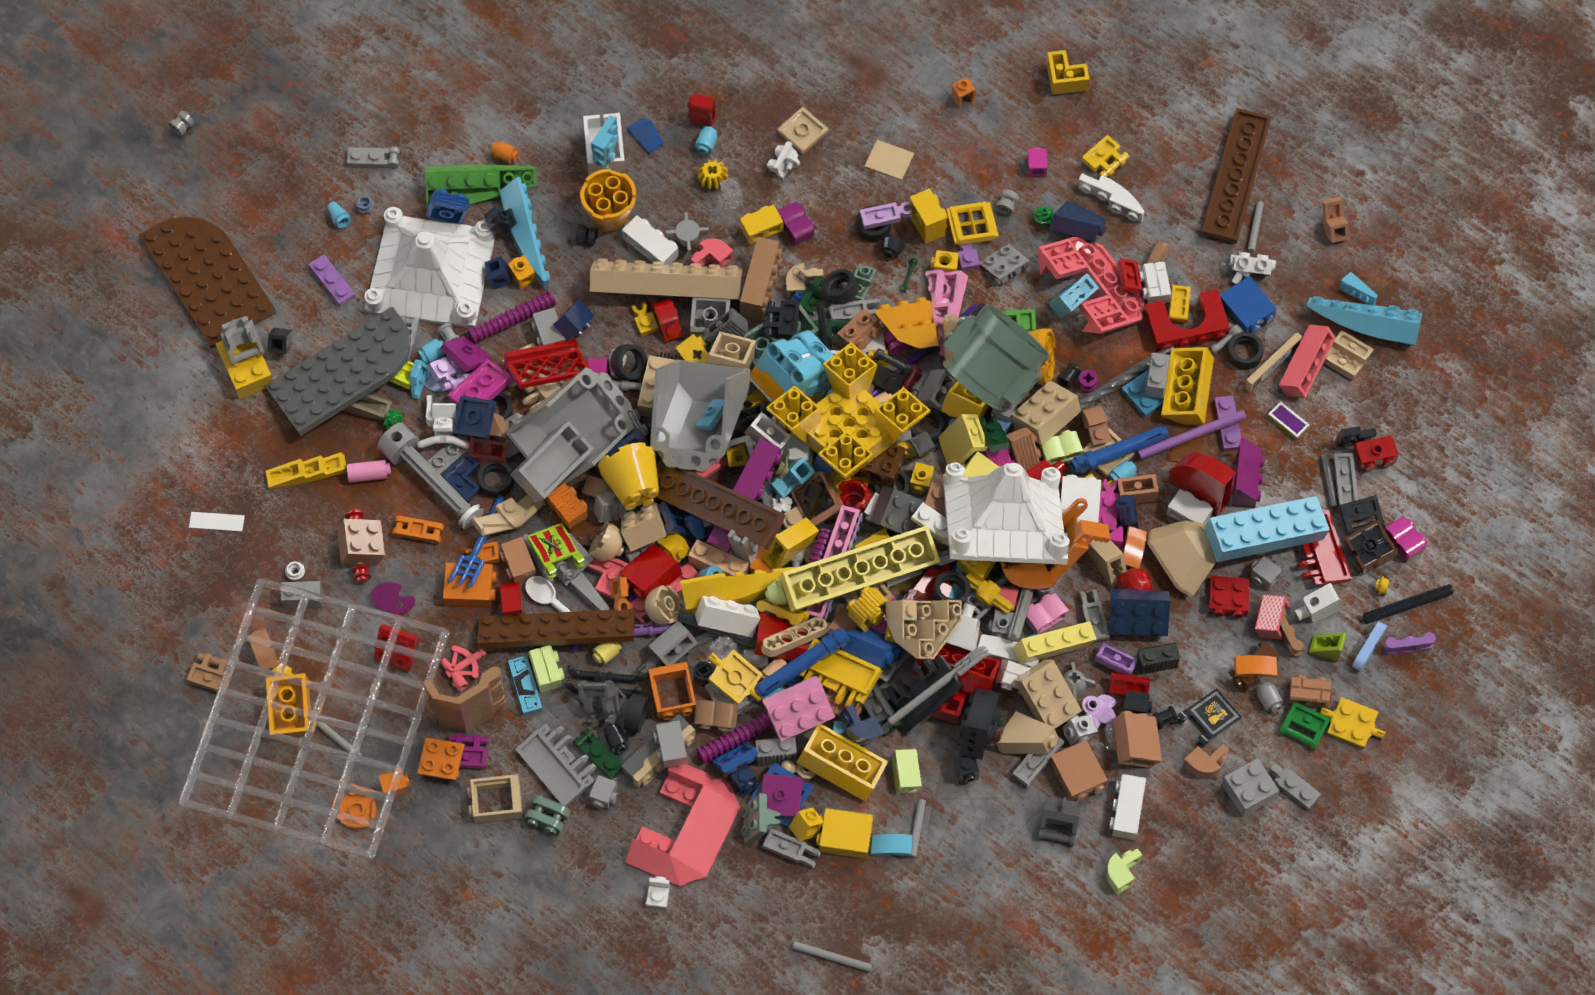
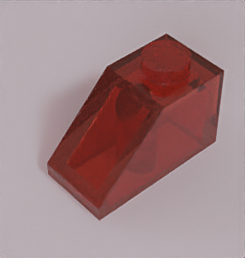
[468,437,508,462]

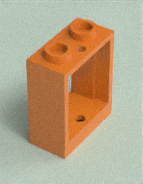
[648,662,696,720]

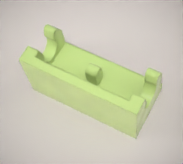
[891,749,922,794]

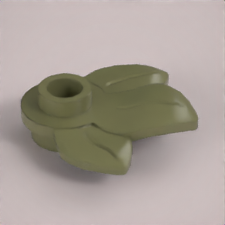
[769,448,790,483]

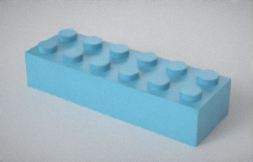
[1204,496,1330,562]

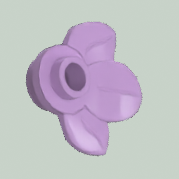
[1081,695,1117,729]

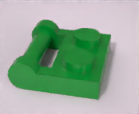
[1279,702,1330,751]

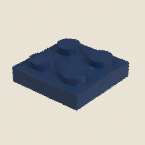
[452,395,497,439]

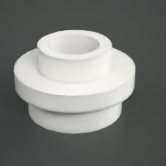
[285,562,305,581]

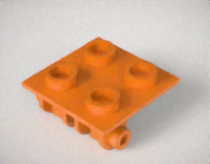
[417,738,465,780]

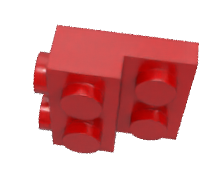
[1208,575,1250,618]

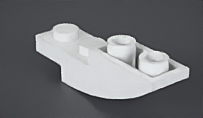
[1078,174,1144,223]
[911,503,949,547]

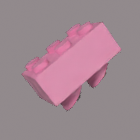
[762,676,835,742]

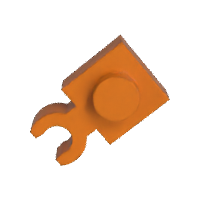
[465,542,501,564]

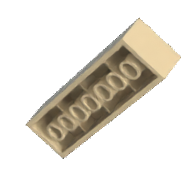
[590,259,743,299]

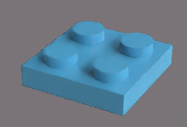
[1121,369,1166,418]

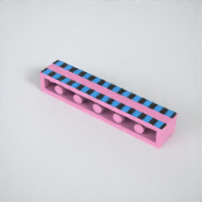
[806,505,864,622]

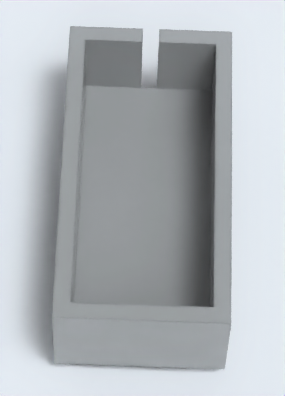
[510,420,594,503]

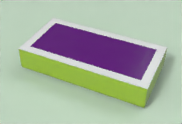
[1268,402,1309,440]

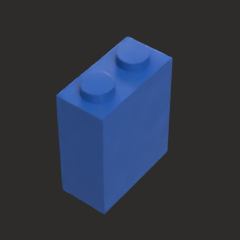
[1220,276,1277,334]
[841,627,904,668]

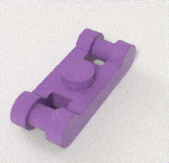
[1383,632,1436,656]

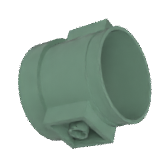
[943,304,1050,410]

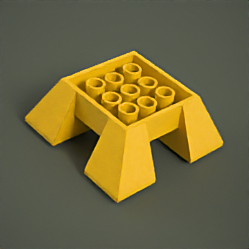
[766,343,930,480]

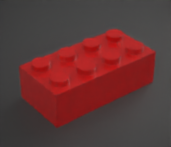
[913,643,1001,695]

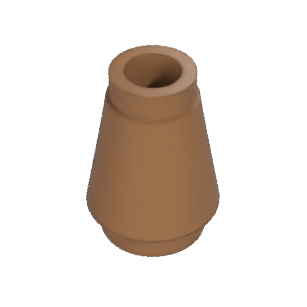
[1146,240,1170,264]

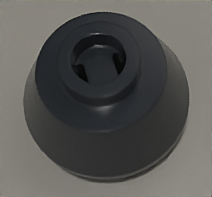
[881,235,905,259]

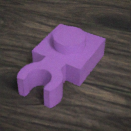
[958,243,980,271]

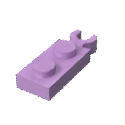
[860,202,912,229]

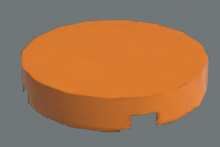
[337,791,377,830]

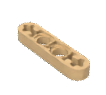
[761,617,827,657]

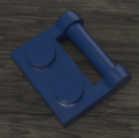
[658,501,696,540]

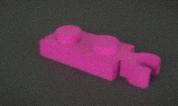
[1098,479,1119,532]

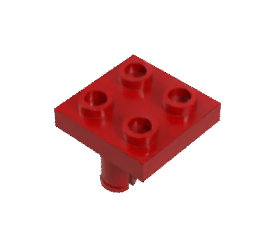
[373,623,420,672]

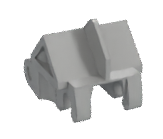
[220,316,265,366]

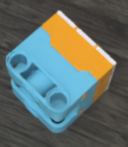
[750,330,834,404]

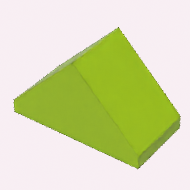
[1309,632,1346,662]

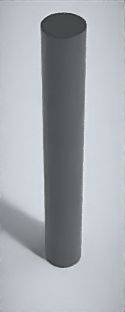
[1320,454,1338,509]

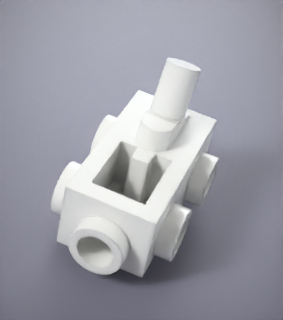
[1229,252,1276,284]

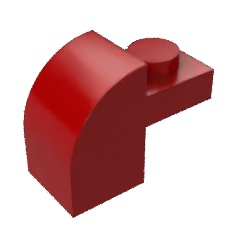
[651,298,683,342]

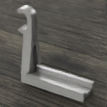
[728,508,776,564]

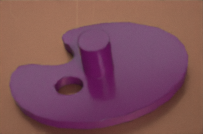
[371,582,416,615]

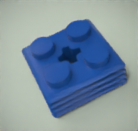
[426,189,470,224]

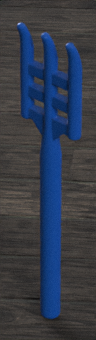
[448,495,505,588]

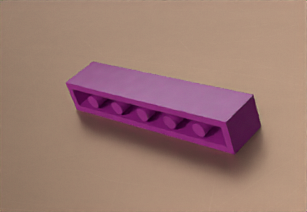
[707,438,783,553]

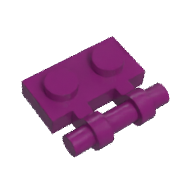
[449,733,489,769]

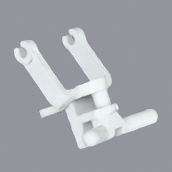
[417,395,470,449]

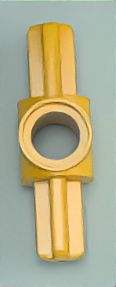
[965,573,1014,614]

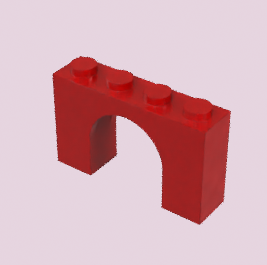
[1144,289,1230,352]

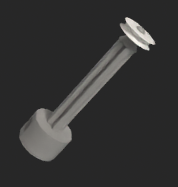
[377,423,484,530]

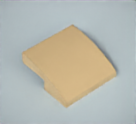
[1323,331,1374,381]

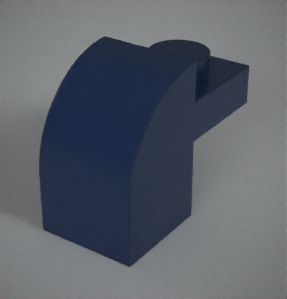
[840,704,884,745]

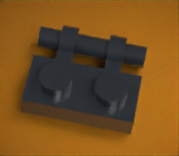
[764,300,800,338]

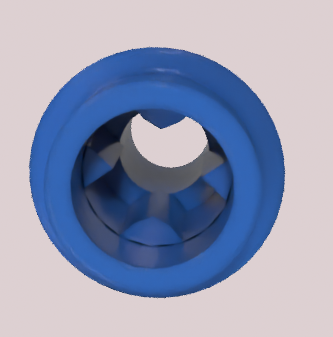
[683,513,707,540]

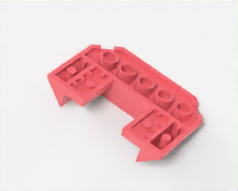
[1037,237,1145,334]
[625,764,740,887]

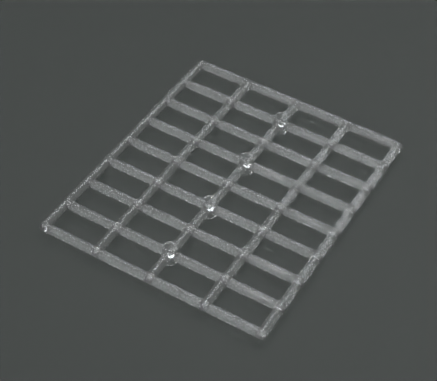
[179,578,449,859]

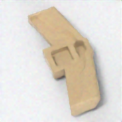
[471,494,545,536]

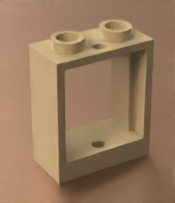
[467,774,523,823]

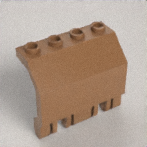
[422,667,507,733]

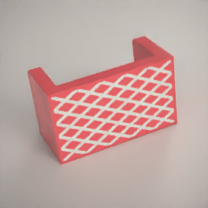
[1255,594,1290,640]

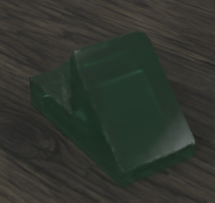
[812,318,850,347]

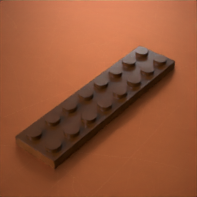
[1201,108,1272,243]
[655,457,786,550]
[477,609,635,649]

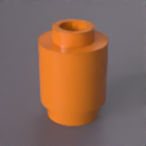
[490,141,519,165]

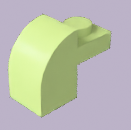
[1107,849,1142,895]

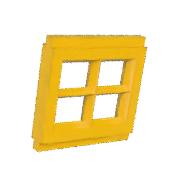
[946,202,999,245]

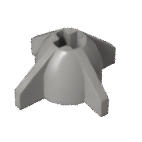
[666,212,709,253]
[1063,662,1095,699]

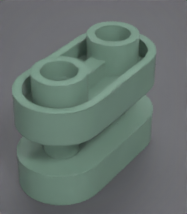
[525,795,571,835]

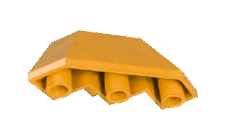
[875,297,939,349]

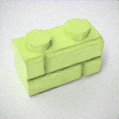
[529,645,565,693]

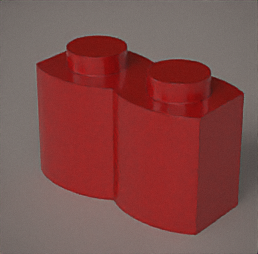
[687,93,716,127]

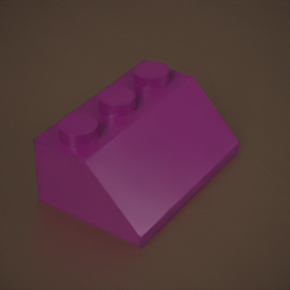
[1232,438,1265,508]

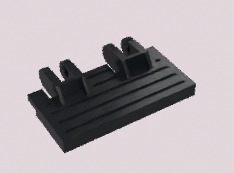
[886,655,964,735]

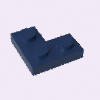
[442,452,481,503]

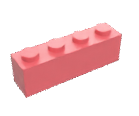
[1279,325,1336,398]

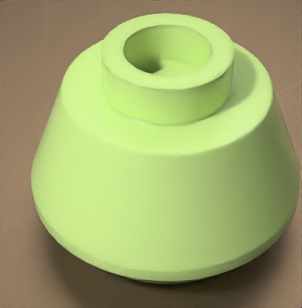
[765,579,788,605]

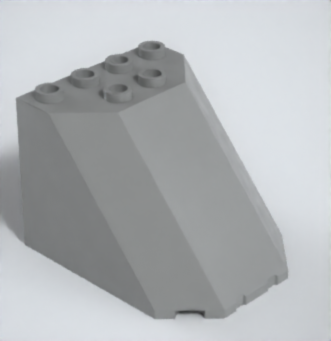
[650,360,750,472]
[505,368,633,488]

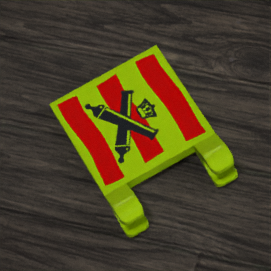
[527,523,584,579]

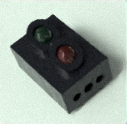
[957,688,1009,760]

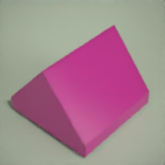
[1110,527,1123,550]

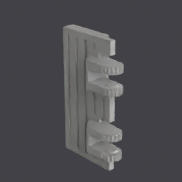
[516,723,597,807]

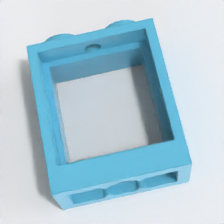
[1048,274,1099,318]

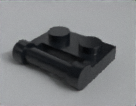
[871,348,912,394]
[1338,495,1385,537]

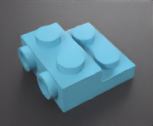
[591,115,619,168]

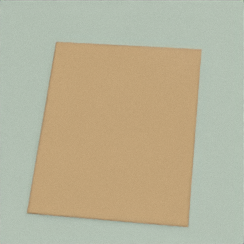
[865,140,914,179]

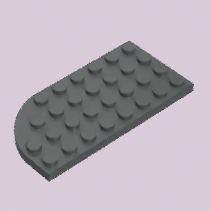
[264,307,411,436]

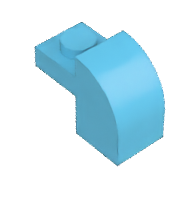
[769,457,815,498]

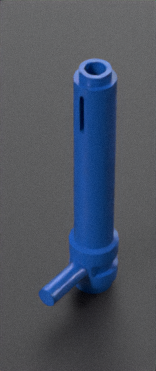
[1070,426,1169,474]
[755,627,851,697]

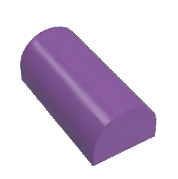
[1094,643,1139,676]

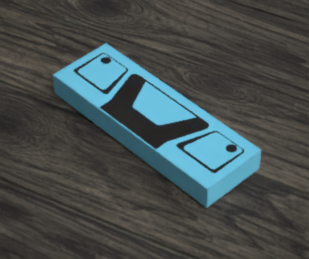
[508,655,543,715]

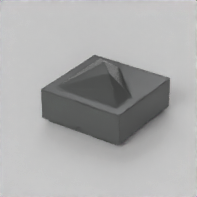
[909,431,936,457]

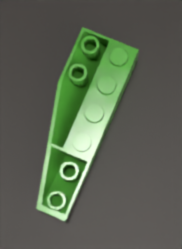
[425,165,537,208]

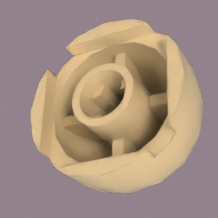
[589,521,625,561]
[645,585,683,625]

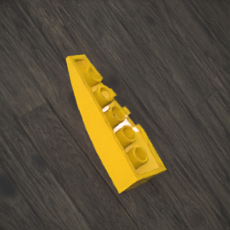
[680,567,798,614]

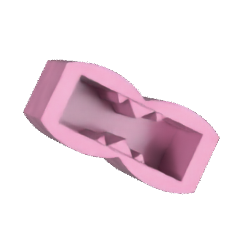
[1025,593,1069,635]

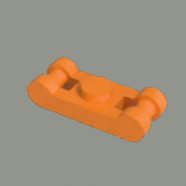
[391,516,444,545]

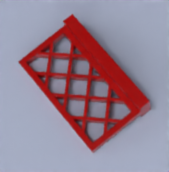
[504,339,590,389]

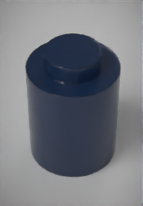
[1115,495,1138,525]

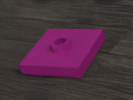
[440,336,492,372]
[761,774,804,818]

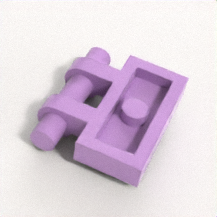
[427,356,471,391]

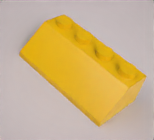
[1161,347,1214,425]
[796,724,888,802]

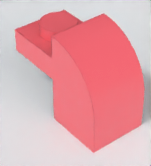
[691,238,734,268]

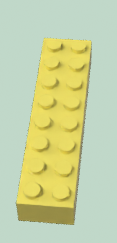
[779,525,940,613]

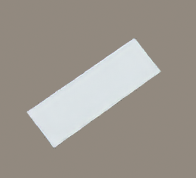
[189,512,245,531]

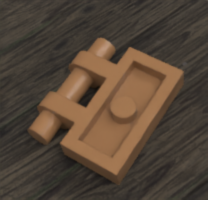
[186,652,236,694]

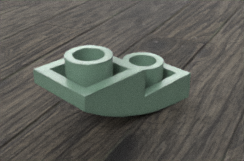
[851,264,877,301]

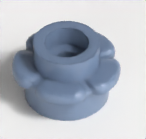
[356,196,374,213]

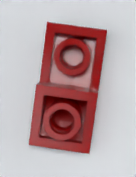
[500,581,523,616]

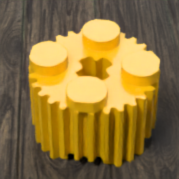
[846,586,888,632]

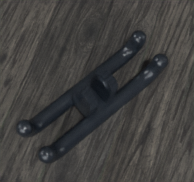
[564,665,644,697]

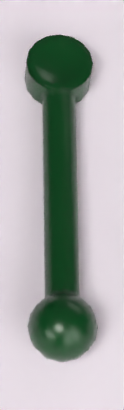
[900,258,918,292]

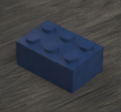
[1108,589,1171,636]

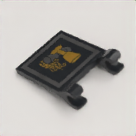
[1178,688,1242,748]

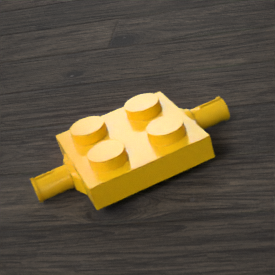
[707,649,763,704]
[1320,697,1385,749]

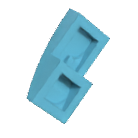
[871,834,913,857]

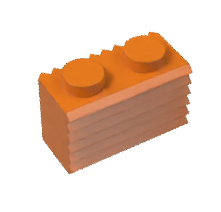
[546,482,588,529]

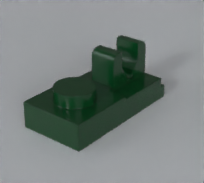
[800,276,822,316]

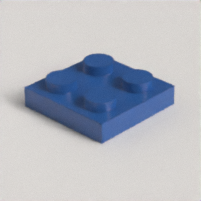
[711,742,759,774]

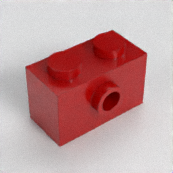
[1353,435,1399,471]

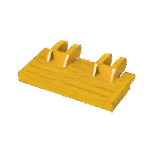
[799,638,883,708]

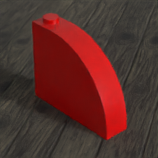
[1168,452,1236,517]

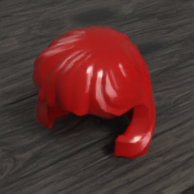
[838,479,872,513]
[1116,568,1153,591]

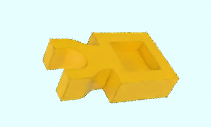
[632,302,659,337]

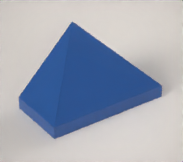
[627,118,664,154]

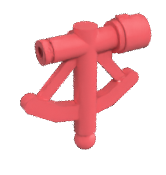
[440,646,487,692]

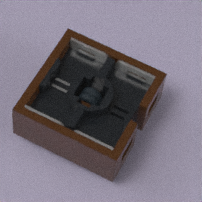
[1344,520,1398,575]

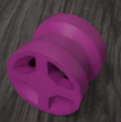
[1078,370,1098,393]

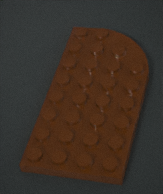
[139,217,277,349]

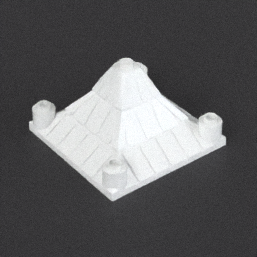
[364,207,497,329]
[942,463,1070,565]

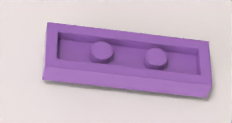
[309,255,356,307]
[1214,396,1241,452]

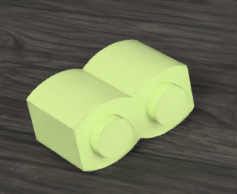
[1039,430,1083,466]

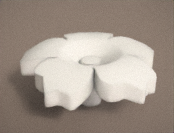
[771,495,793,513]

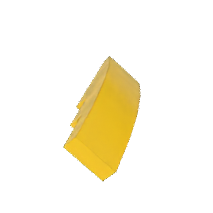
[266,452,347,489]

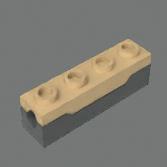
[621,714,696,789]

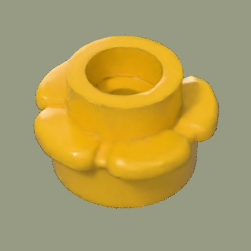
[1375,576,1389,595]

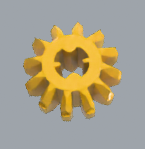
[697,158,728,190]

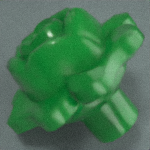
[1033,206,1054,226]
[383,409,404,430]

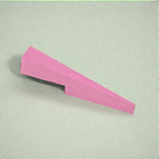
[926,269,968,357]

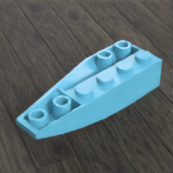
[500,177,551,290]
[1307,296,1422,345]

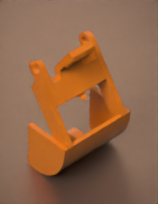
[1000,498,1110,589]

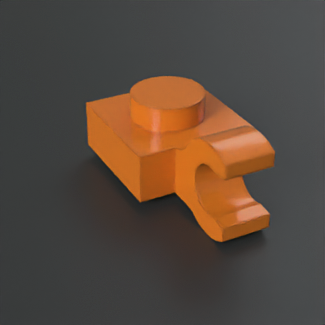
[610,577,631,611]

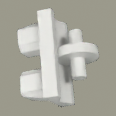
[767,141,800,179]

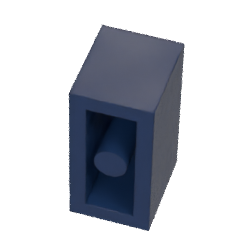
[553,299,595,341]

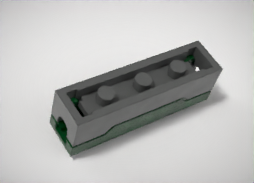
[864,682,903,736]

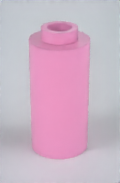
[347,460,391,483]

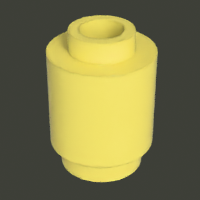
[592,642,622,665]

